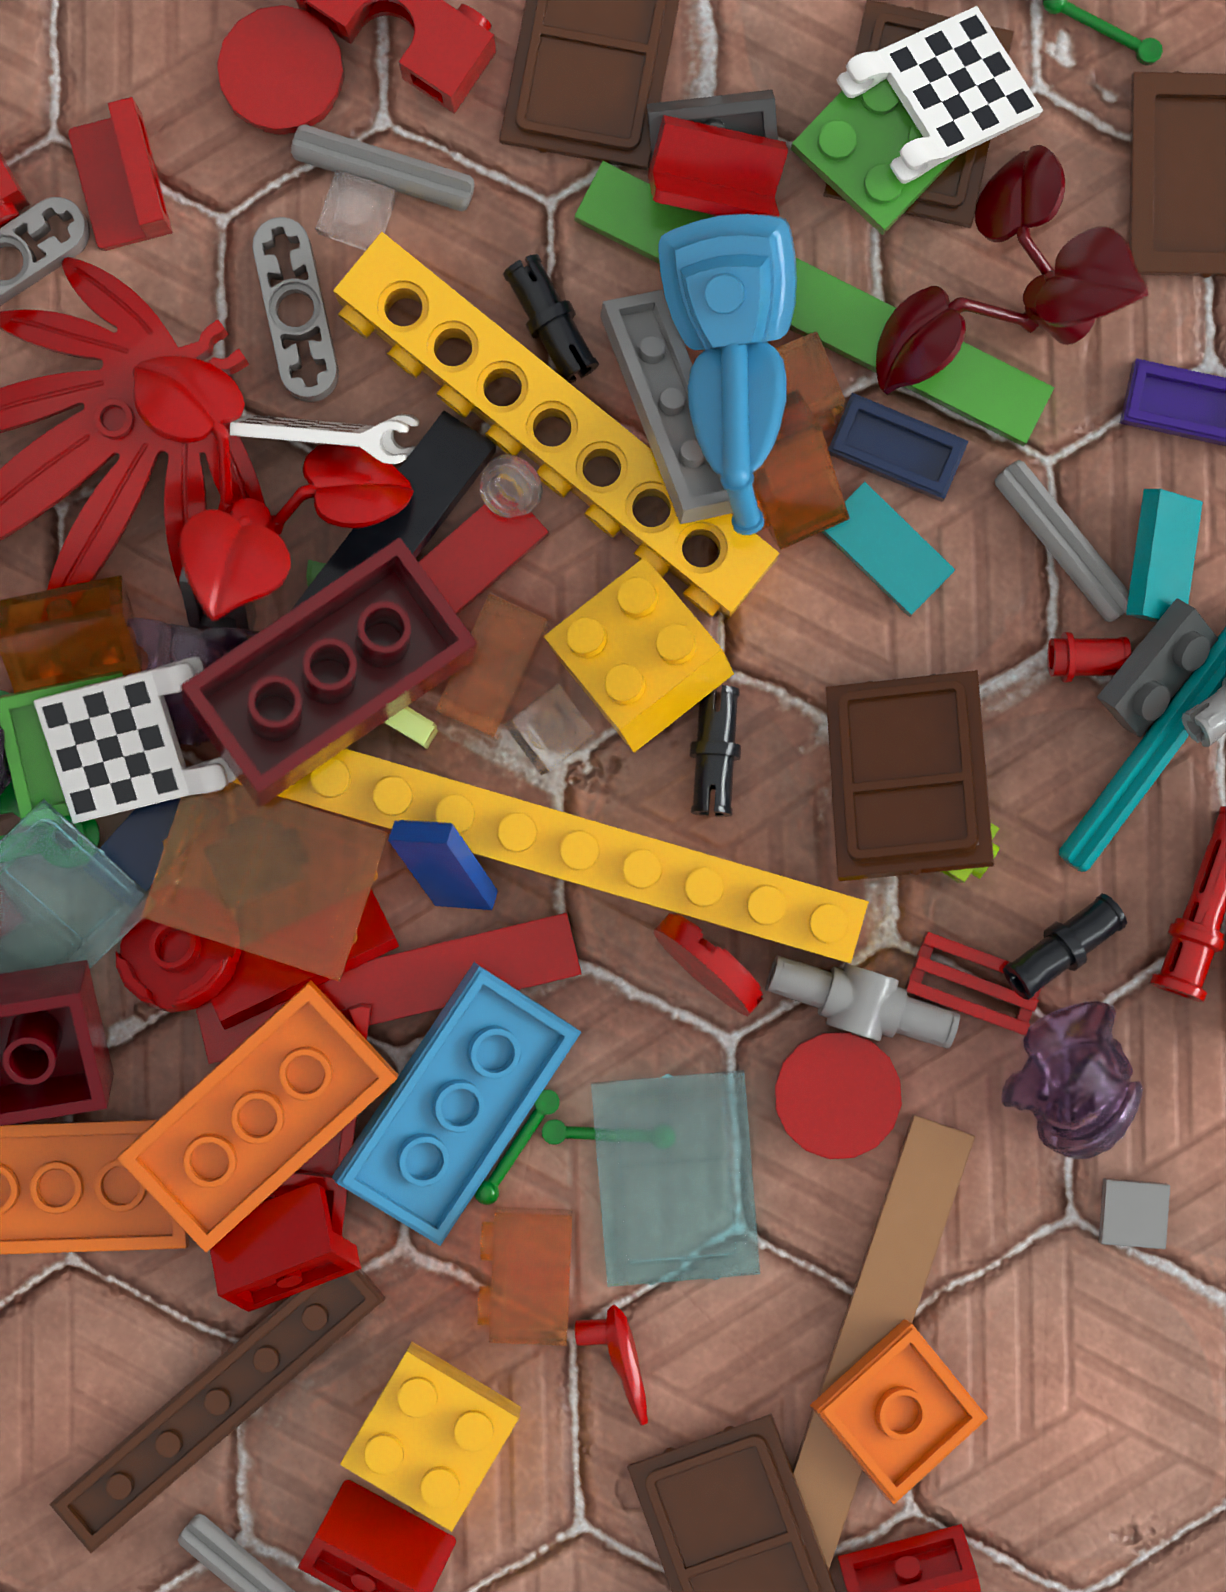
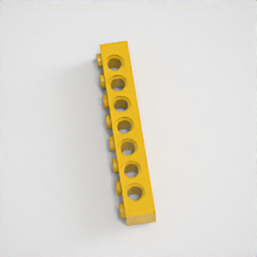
[333,232,780,619]

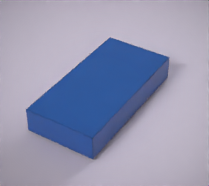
[388,820,498,910]

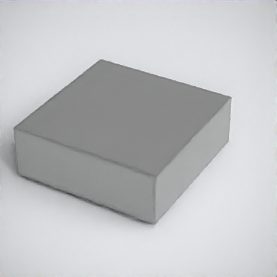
[1098,1178,1170,1249]

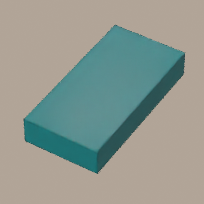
[819,482,955,617]
[1126,489,1203,623]

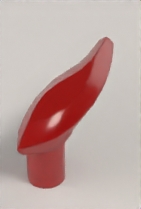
[575,1304,648,1425]

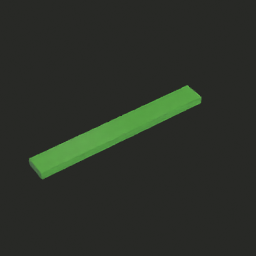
[574,161,1055,447]

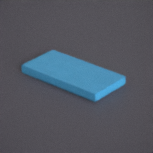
[332,962,581,1246]

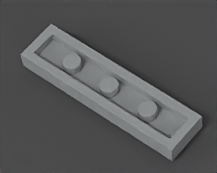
[600,290,733,524]

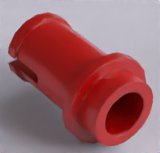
[1047,632,1131,683]

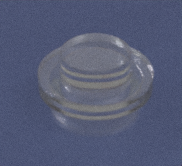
[480,454,543,518]

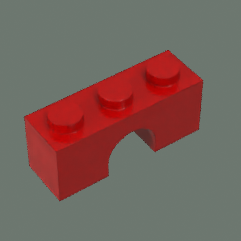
[296,0,496,114]

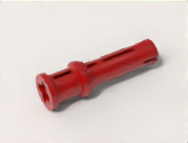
[1150,806,1226,1003]

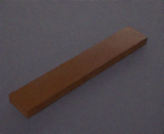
[49,1269,386,1553]

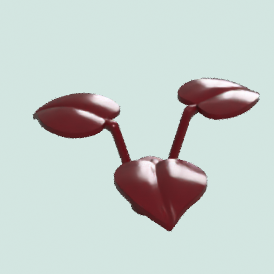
[876,145,1149,395]

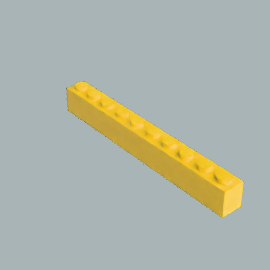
[231,748,869,964]

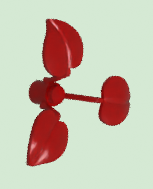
[132,356,414,621]

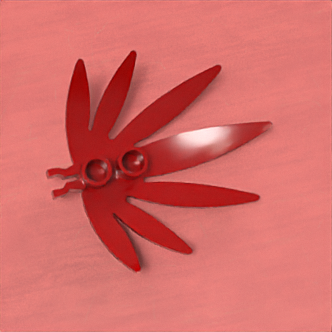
[0,257,266,632]

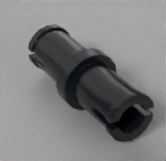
[503,254,599,383]
[690,685,741,817]
[1003,893,1127,1000]

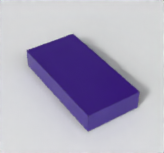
[1120,358,1226,446]

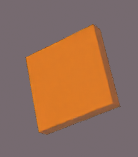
[810,1319,988,1504]

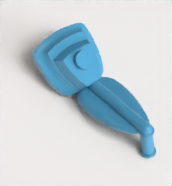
[658,213,797,535]

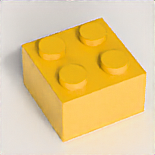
[544,557,734,753]
[340,1342,521,1532]

